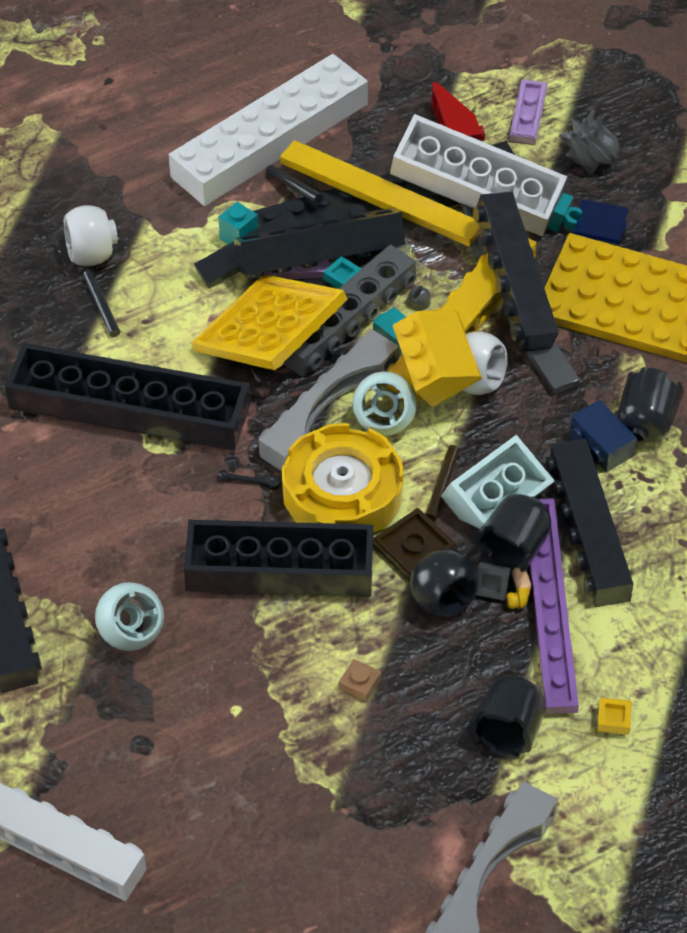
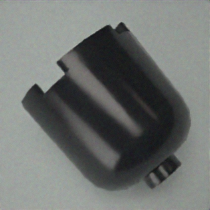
[617,367,684,443]
[475,494,551,572]
[470,676,546,759]

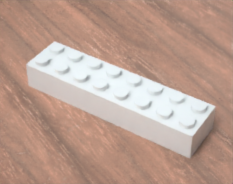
[168,54,368,206]

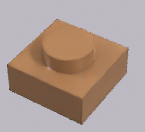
[338,659,382,702]

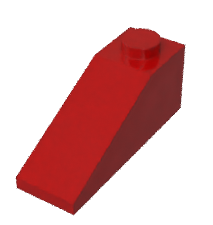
[431,82,485,142]

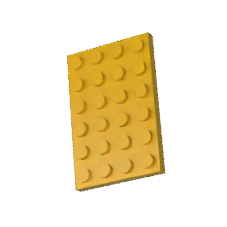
[544,233,687,363]

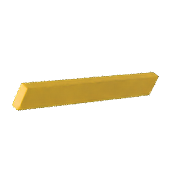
[280,140,481,247]

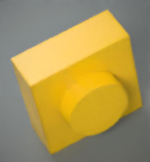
[597,697,632,735]

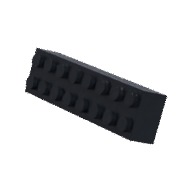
[5,343,250,451]

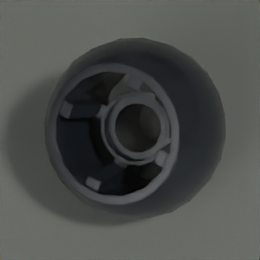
[410,549,478,617]

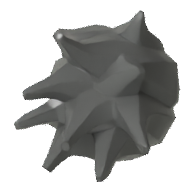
[559,109,619,175]

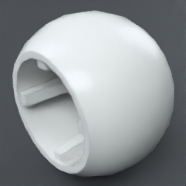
[63,205,118,266]
[462,332,507,395]

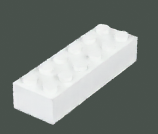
[390,114,567,236]

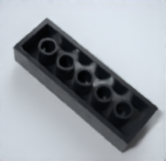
[184,519,374,597]

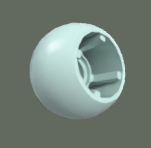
[352,371,417,436]
[95,582,164,651]

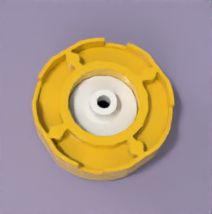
[282,423,403,533]

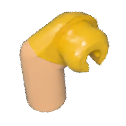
[506,568,531,610]

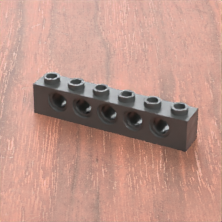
[284,244,416,378]

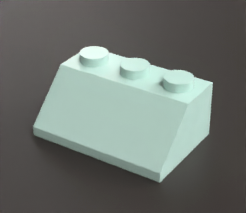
[441,435,554,529]

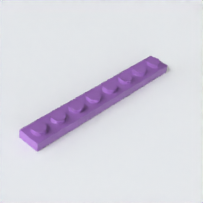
[530,499,579,714]

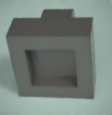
[476,562,510,600]

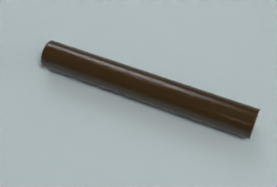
[426,445,460,522]

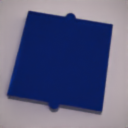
[572,199,628,244]

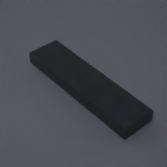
[194,210,300,288]

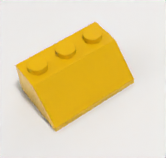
[393,310,483,407]

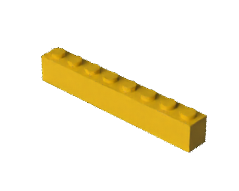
[386,238,537,405]

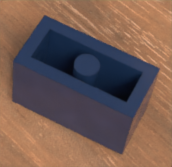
[570,400,637,472]

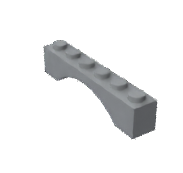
[258,329,399,471]
[425,781,558,933]

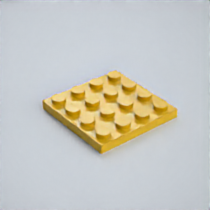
[191,274,348,370]

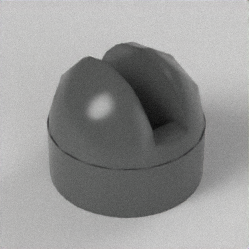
[408,286,431,311]

